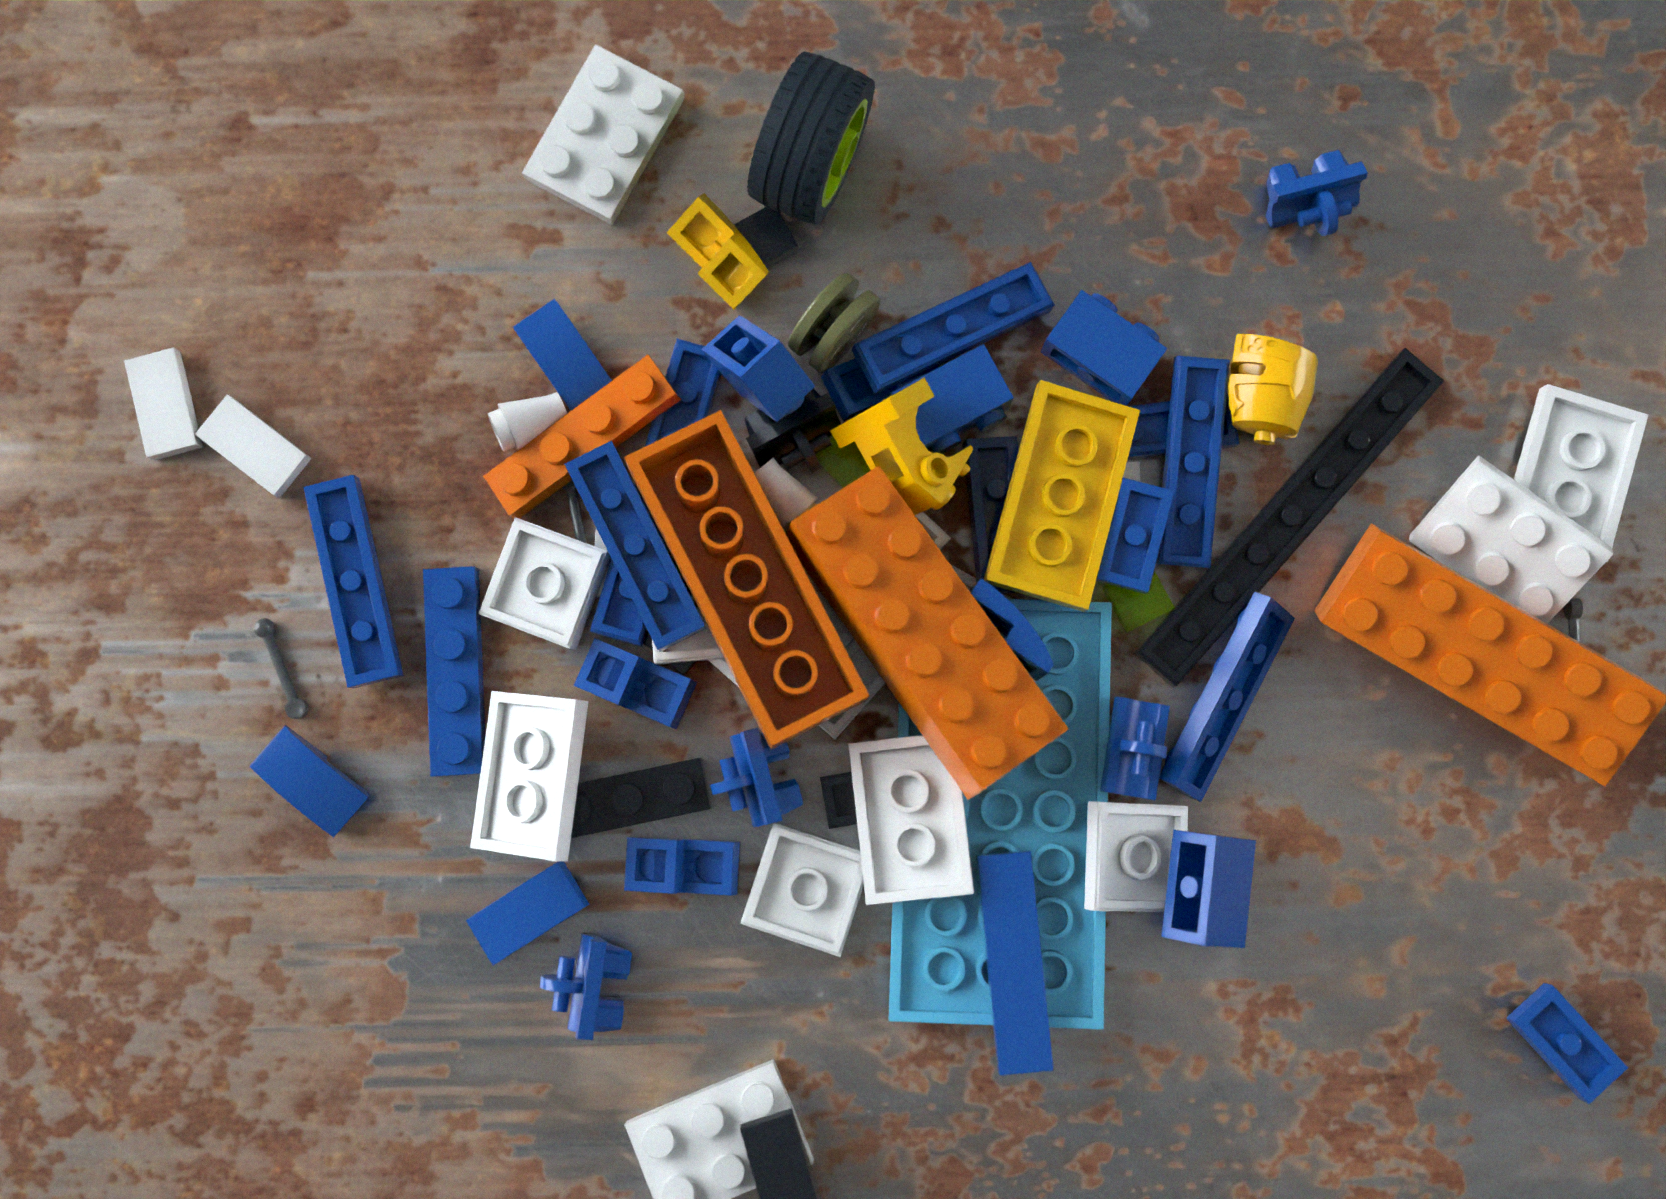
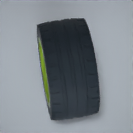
[747,51,875,225]

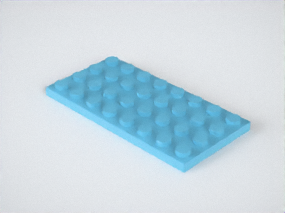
[889,599,1112,1030]

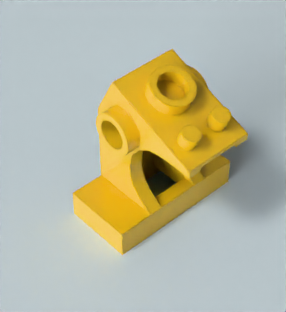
[830,377,974,515]

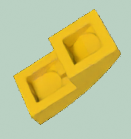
[666,193,769,310]

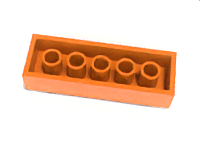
[624,410,870,750]
[786,466,1068,800]
[1314,523,1666,787]

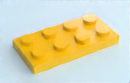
[984,380,1140,612]

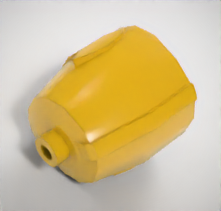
[1227,334,1318,445]

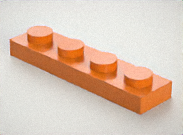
[483,355,681,519]

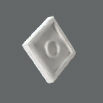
[478,517,611,650]
[1084,801,1188,912]
[740,823,864,957]

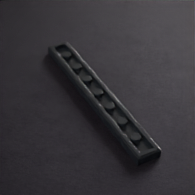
[1134,348,1444,688]

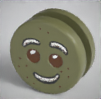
[788,273,880,373]

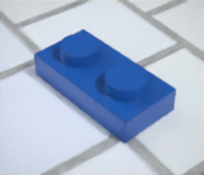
[1096,478,1174,594]
[1506,983,1628,1104]

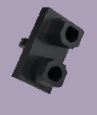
[745,388,841,473]

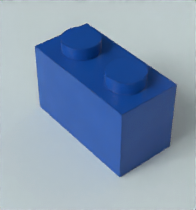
[1040,290,1168,406]
[702,315,815,422]
[892,344,1014,454]
[1162,830,1256,948]

